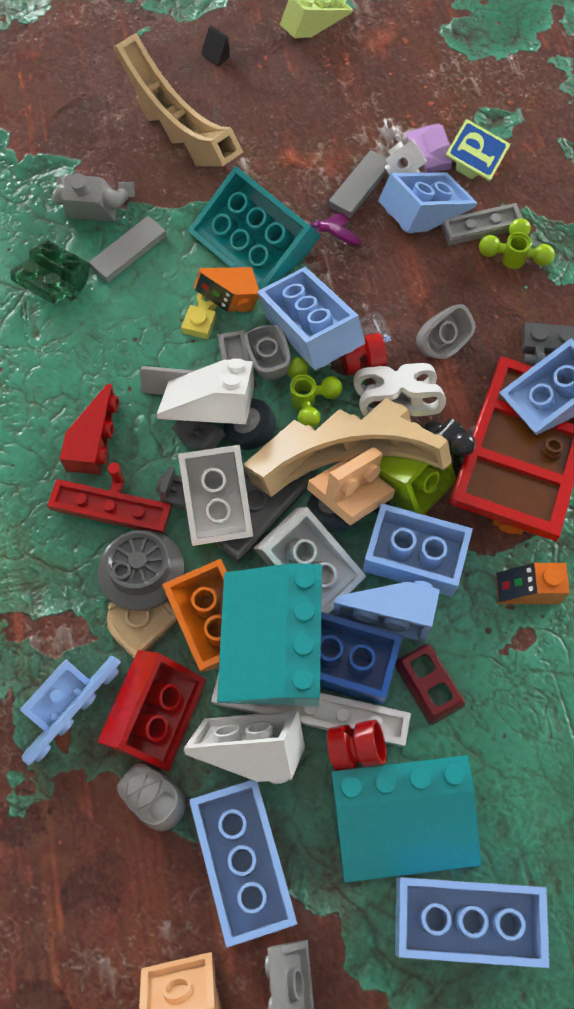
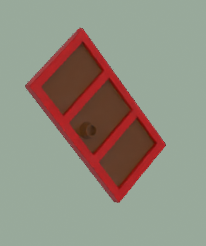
[449,357,574,542]

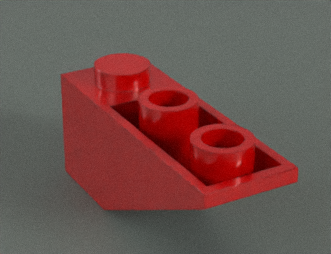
[60,384,119,475]

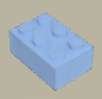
[363,503,473,597]

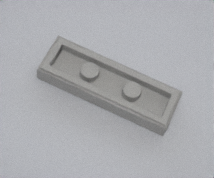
[328,150,388,218]
[441,203,523,246]
[89,216,167,283]

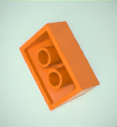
[162,559,227,672]

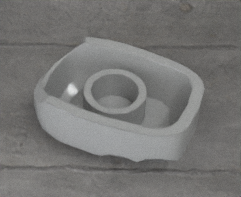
[416,304,476,359]
[244,325,291,381]
[117,763,186,832]

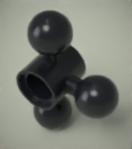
[424,418,476,468]

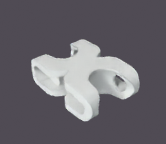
[353,363,446,417]

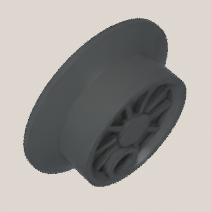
[97,530,184,611]

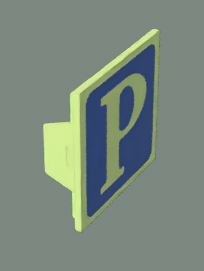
[445,119,510,181]

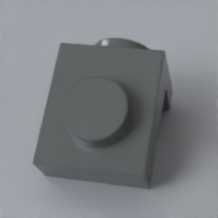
[173,420,225,451]
[156,466,187,512]

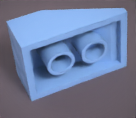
[378,172,477,233]
[499,338,574,435]
[333,581,440,643]

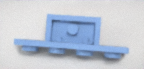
[20,656,121,766]

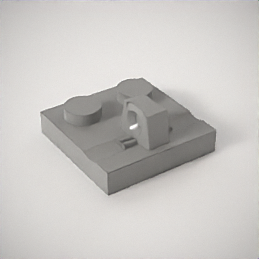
[265,940,314,1009]

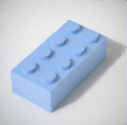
[257,267,366,370]
[189,780,297,948]
[395,877,549,968]

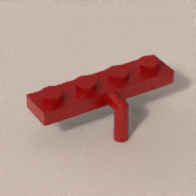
[47,463,173,535]

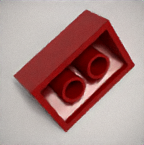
[97,650,207,772]

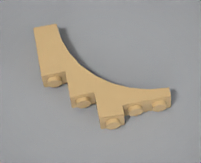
[113,33,243,166]
[243,398,452,497]

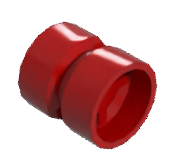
[340,333,387,376]
[327,719,387,771]

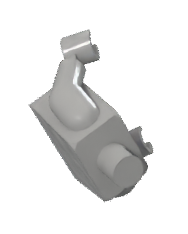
[52,173,135,222]

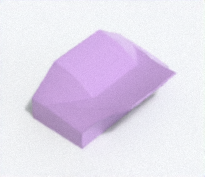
[405,124,452,173]

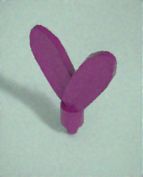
[311,213,361,246]

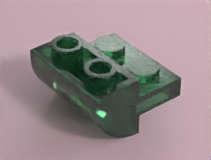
[11,240,90,304]

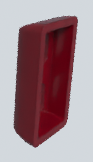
[395,643,465,725]

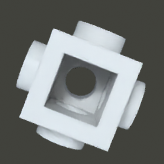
[385,139,427,175]

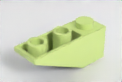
[280,0,353,38]

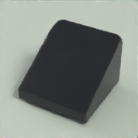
[202,26,230,66]

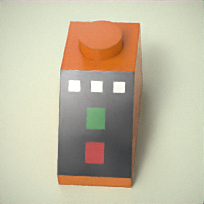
[194,267,259,312]
[495,563,570,604]

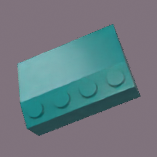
[188,165,321,290]
[217,564,322,706]
[330,755,482,883]

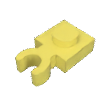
[181,293,218,340]

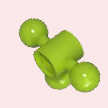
[479,218,555,269]
[287,357,343,429]

